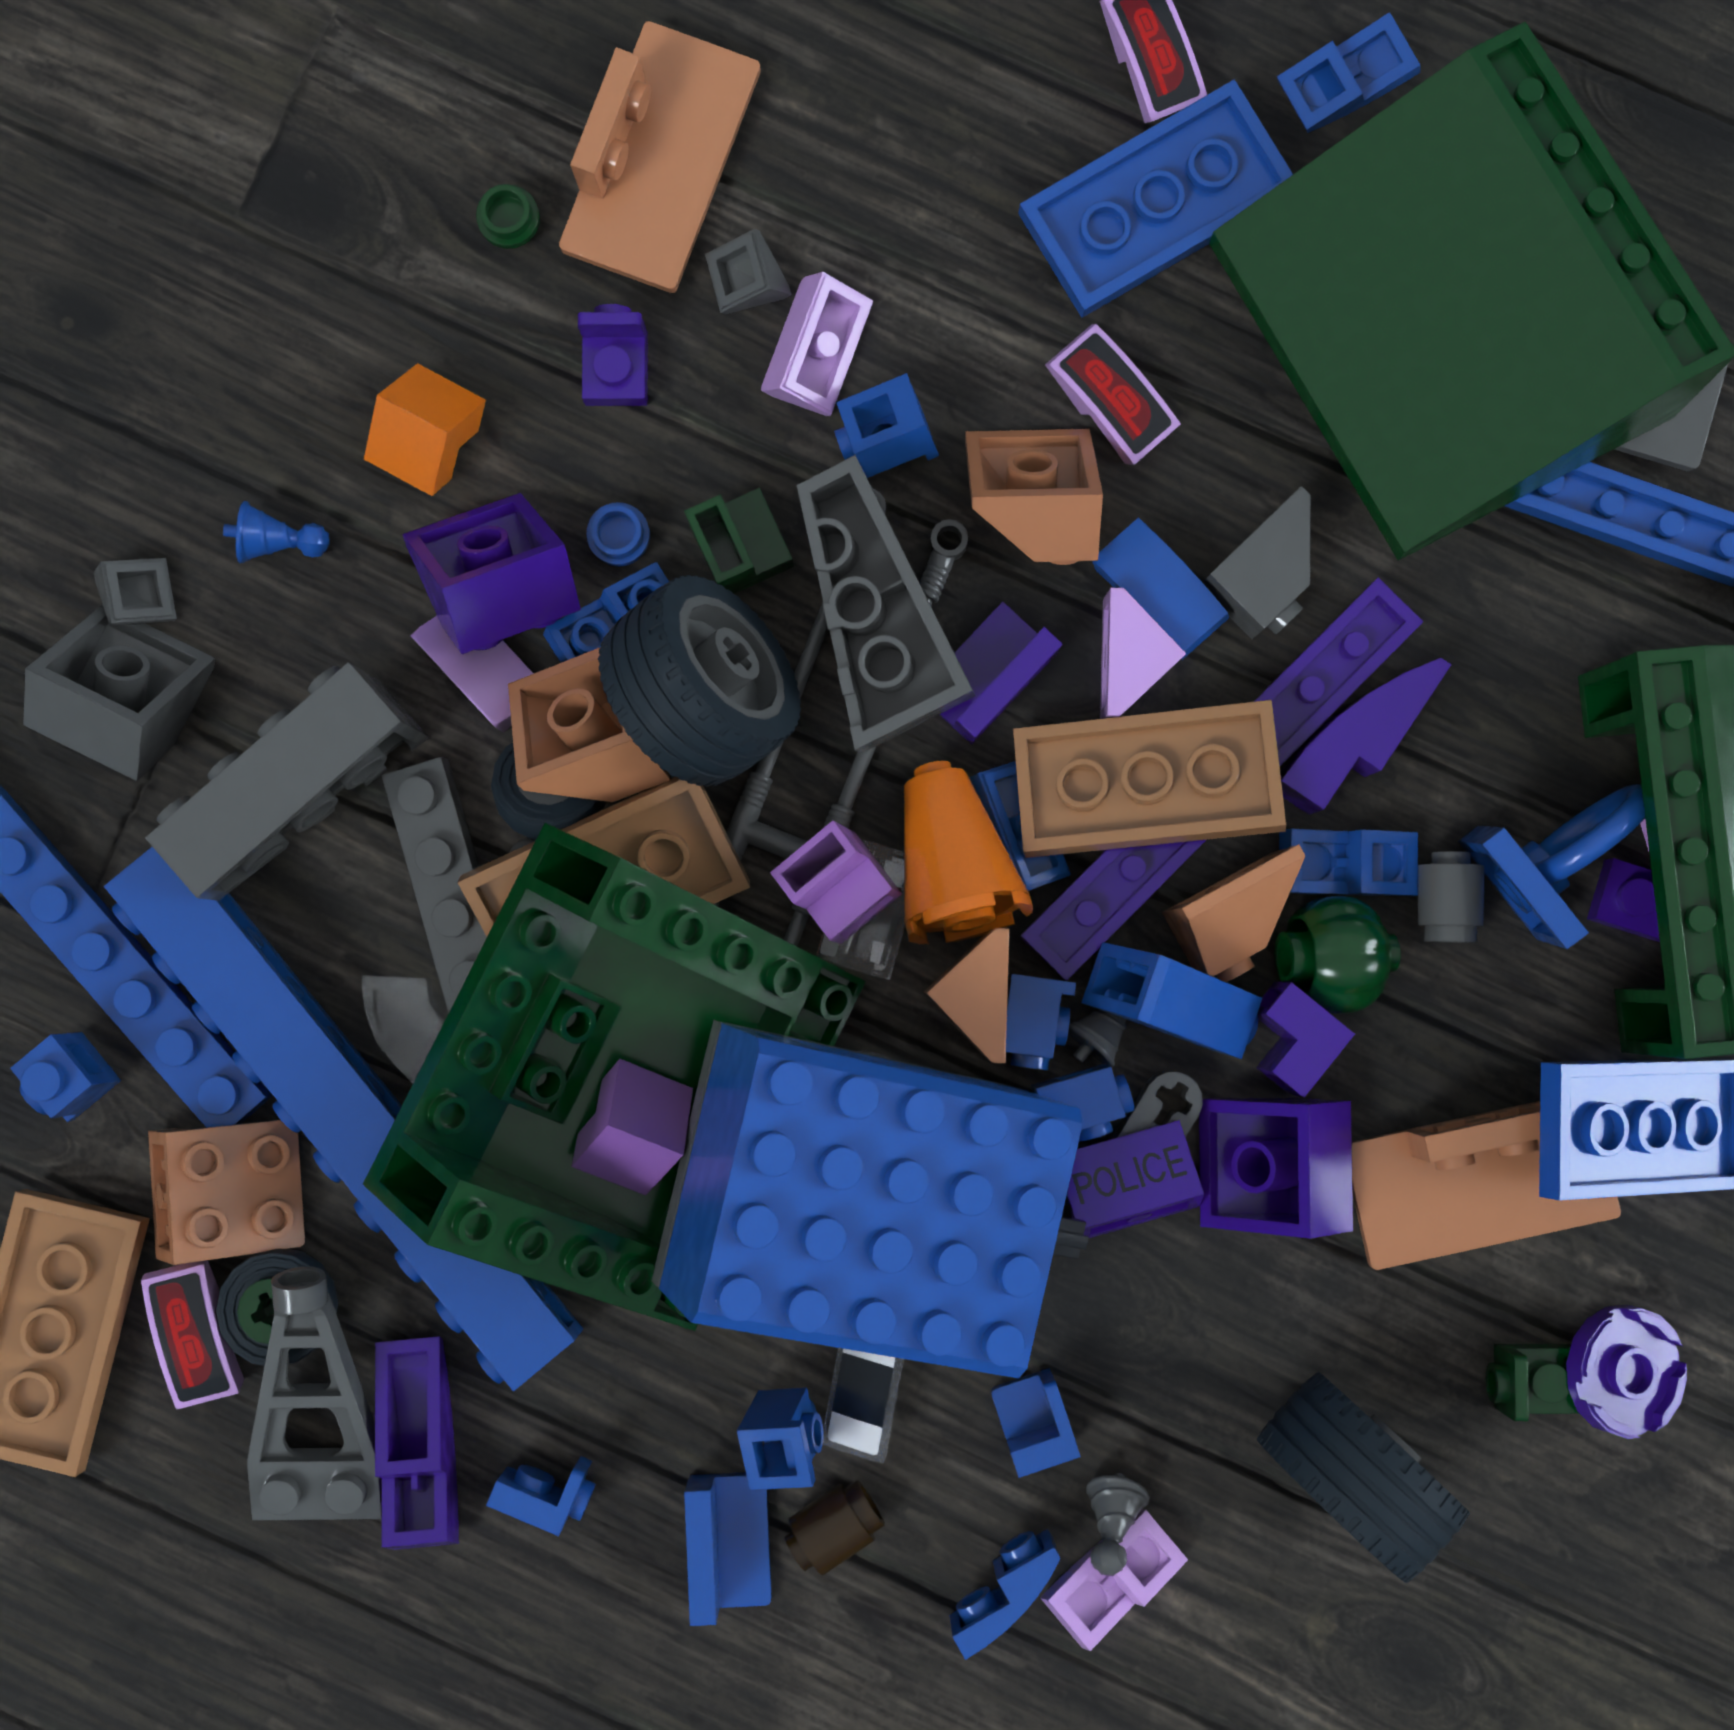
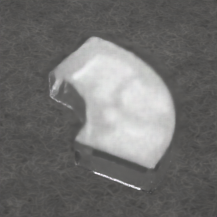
[362,976,445,1084]

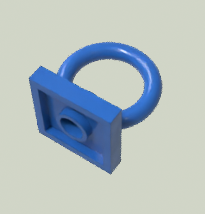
[1458,784,1645,949]

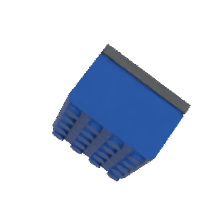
[651,1020,1089,1379]

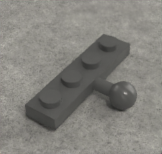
[381,757,536,1013]

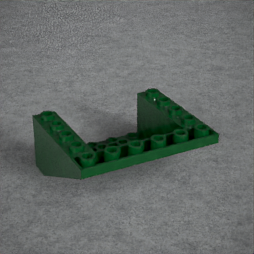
[1209,21,1734,561]
[1578,645,1734,1059]
[363,823,866,1331]

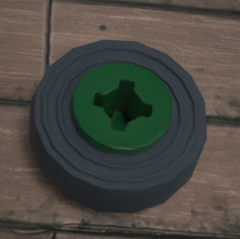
[216,1249,338,1366]

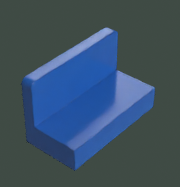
[684,1472,772,1626]

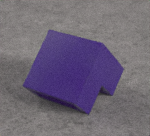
[1256,982,1355,1098]

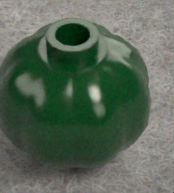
[1274,896,1401,1014]

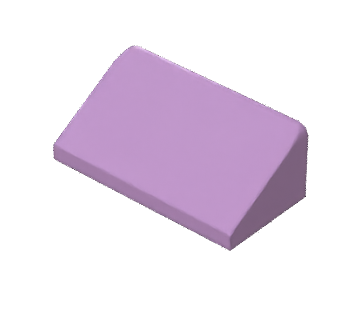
[761,272,873,416]
[410,616,534,733]

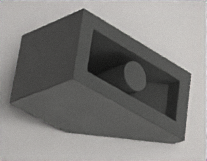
[1203,486,1311,639]

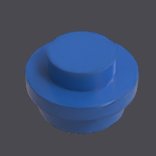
[587,502,650,566]

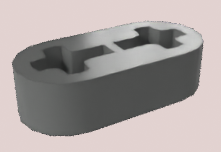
[1112,1070,1203,1139]

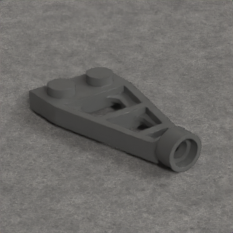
[247,1267,382,1520]

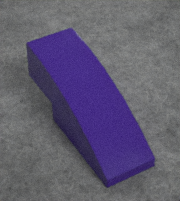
[1280,658,1451,815]
[375,1336,459,1550]

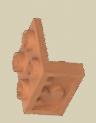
[148,1120,305,1265]

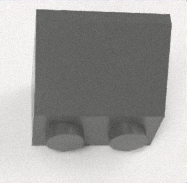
[23,604,215,781]

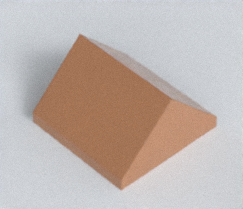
[923,928,1009,1063]

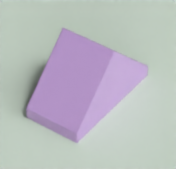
[1100,587,1186,719]

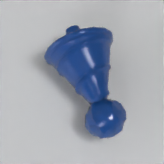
[223,501,330,563]

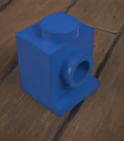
[834,373,939,478]
[1006,974,1076,1070]
[10,1032,122,1122]
[1031,1064,1135,1141]
[737,1387,824,1490]

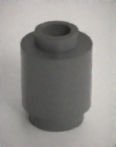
[1418,852,1484,943]

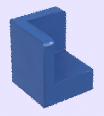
[991,1368,1081,1478]

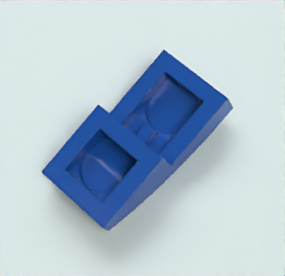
[1277,12,1421,133]
[1279,829,1418,896]

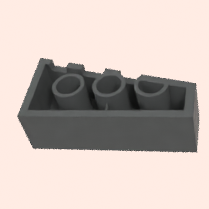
[797,455,976,753]
[145,662,430,901]

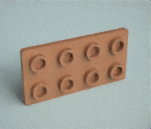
[559,21,761,293]
[1352,1101,1621,1270]

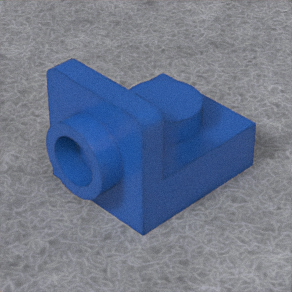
[486,1456,596,1536]

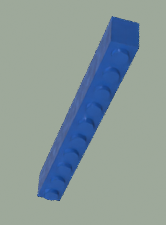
[104,847,584,1392]

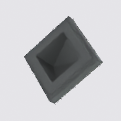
[705,229,792,314]
[94,558,177,626]

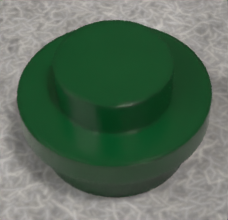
[476,184,540,249]

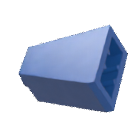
[1081,942,1263,1059]

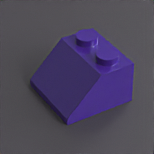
[402,493,581,654]
[1199,1098,1353,1239]

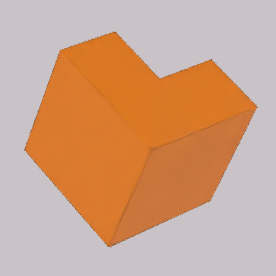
[364,363,486,496]

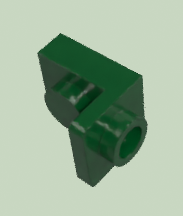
[1485,1344,1579,1421]

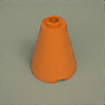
[904,761,1033,944]

